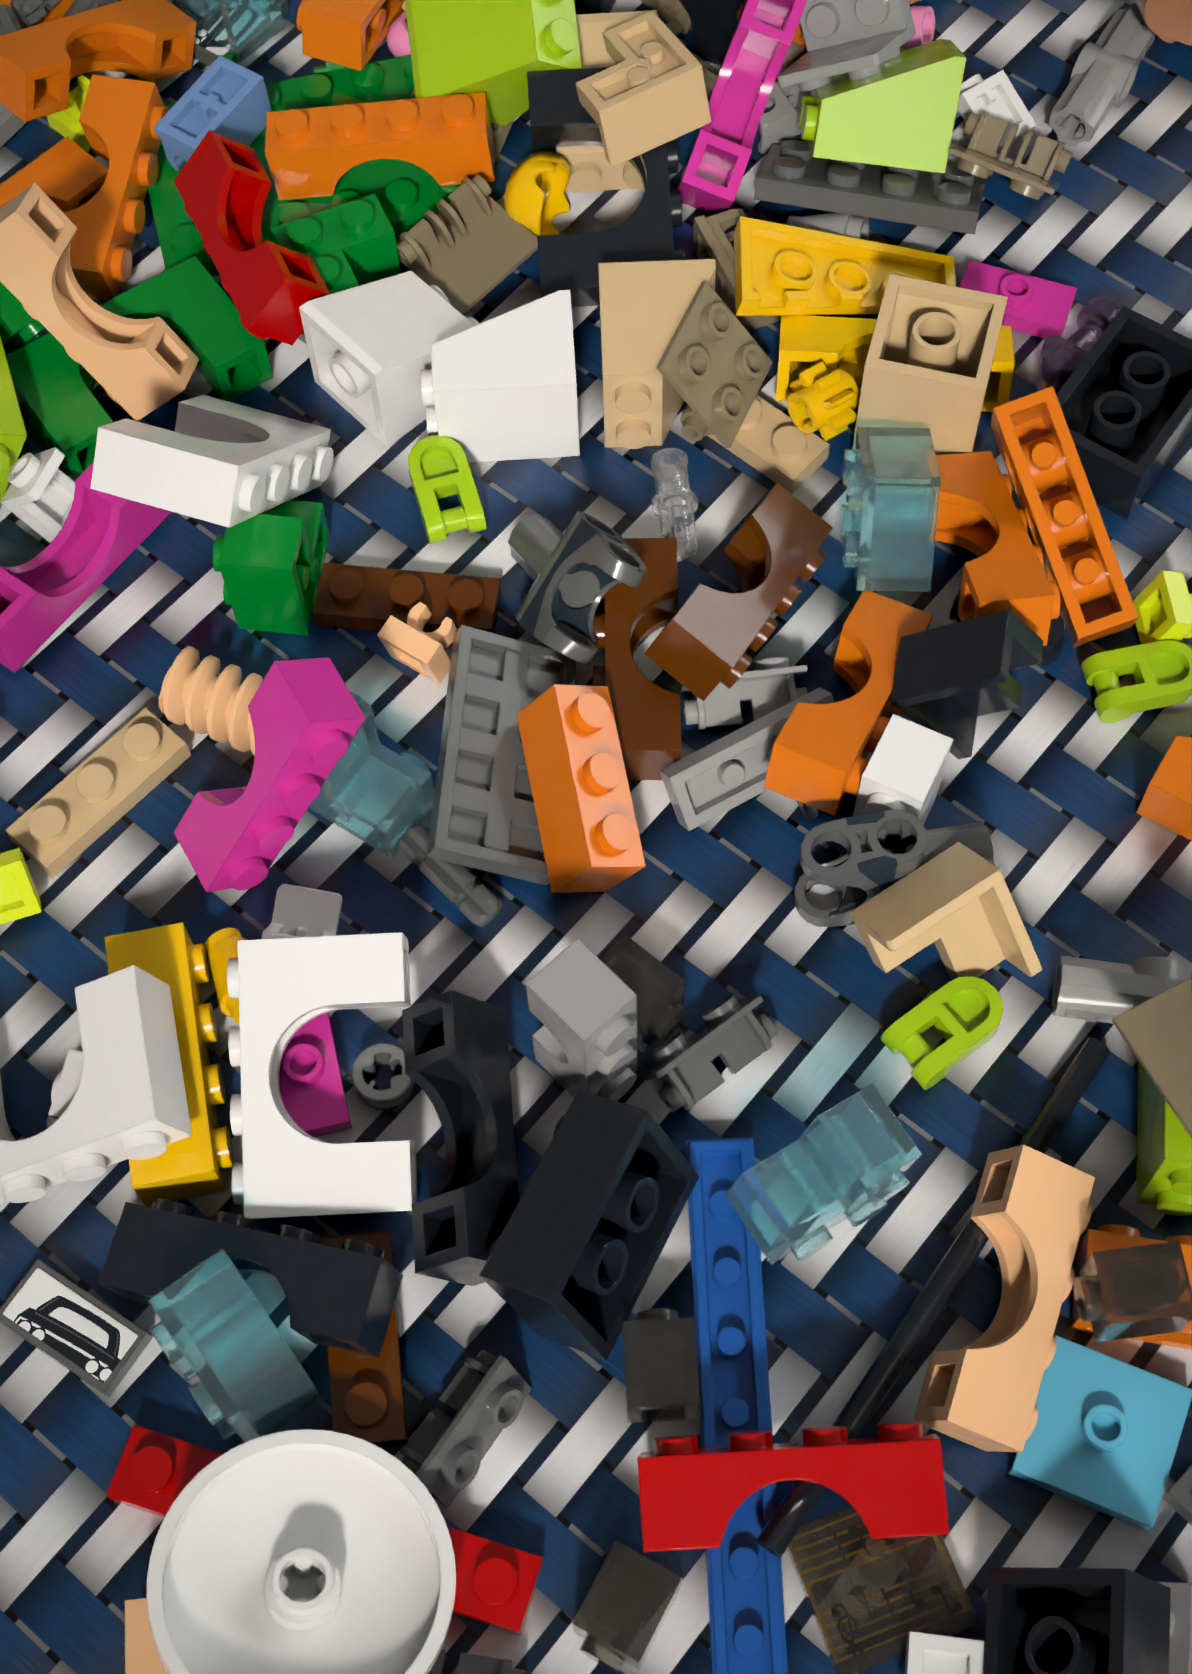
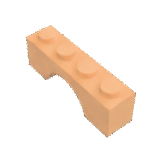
[0,182,199,421]
[913,1145,1095,1452]

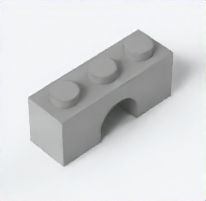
[526,938,637,1101]

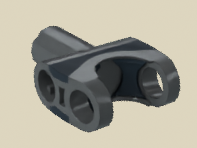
[508,511,647,665]
[794,810,995,927]

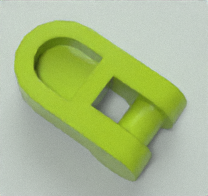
[408,435,487,544]
[1081,640,1192,723]
[880,976,1004,1090]

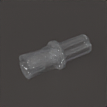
[651,448,698,562]

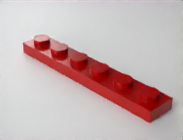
[106,1425,544,1635]

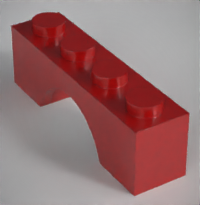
[174,130,330,345]
[637,1421,949,1552]

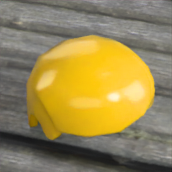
[504,151,570,237]

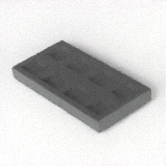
[754,140,986,235]
[426,625,577,886]

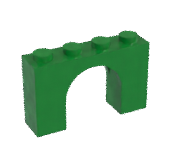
[6,255,273,482]

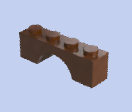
[644,483,833,701]
[593,538,682,780]

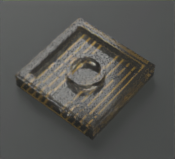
[787,1505,979,1674]

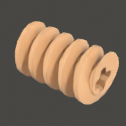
[159,646,263,757]

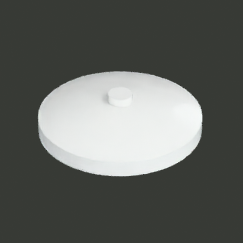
[147,1429,456,1674]

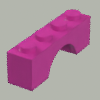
[675,0,807,215]
[0,462,172,673]
[174,658,366,892]

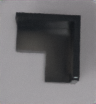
[891,609,1044,759]

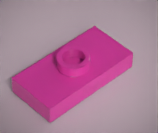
[959,260,1077,343]
[279,1012,352,1137]

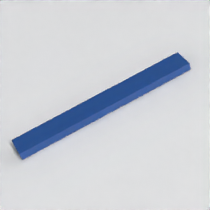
[685,1137,788,1674]

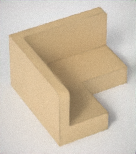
[575,11,712,166]
[850,842,1042,980]

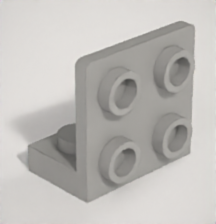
[777,0,916,91]

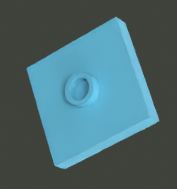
[1008,1335,1192,1531]

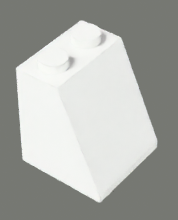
[299,271,480,448]
[421,290,580,463]

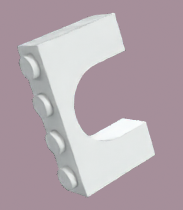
[90,395,334,528]
[227,932,418,1219]
[0,965,192,1205]

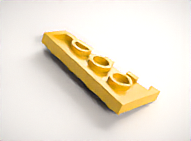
[734,216,957,316]

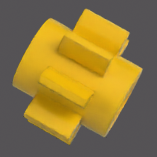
[787,362,860,441]

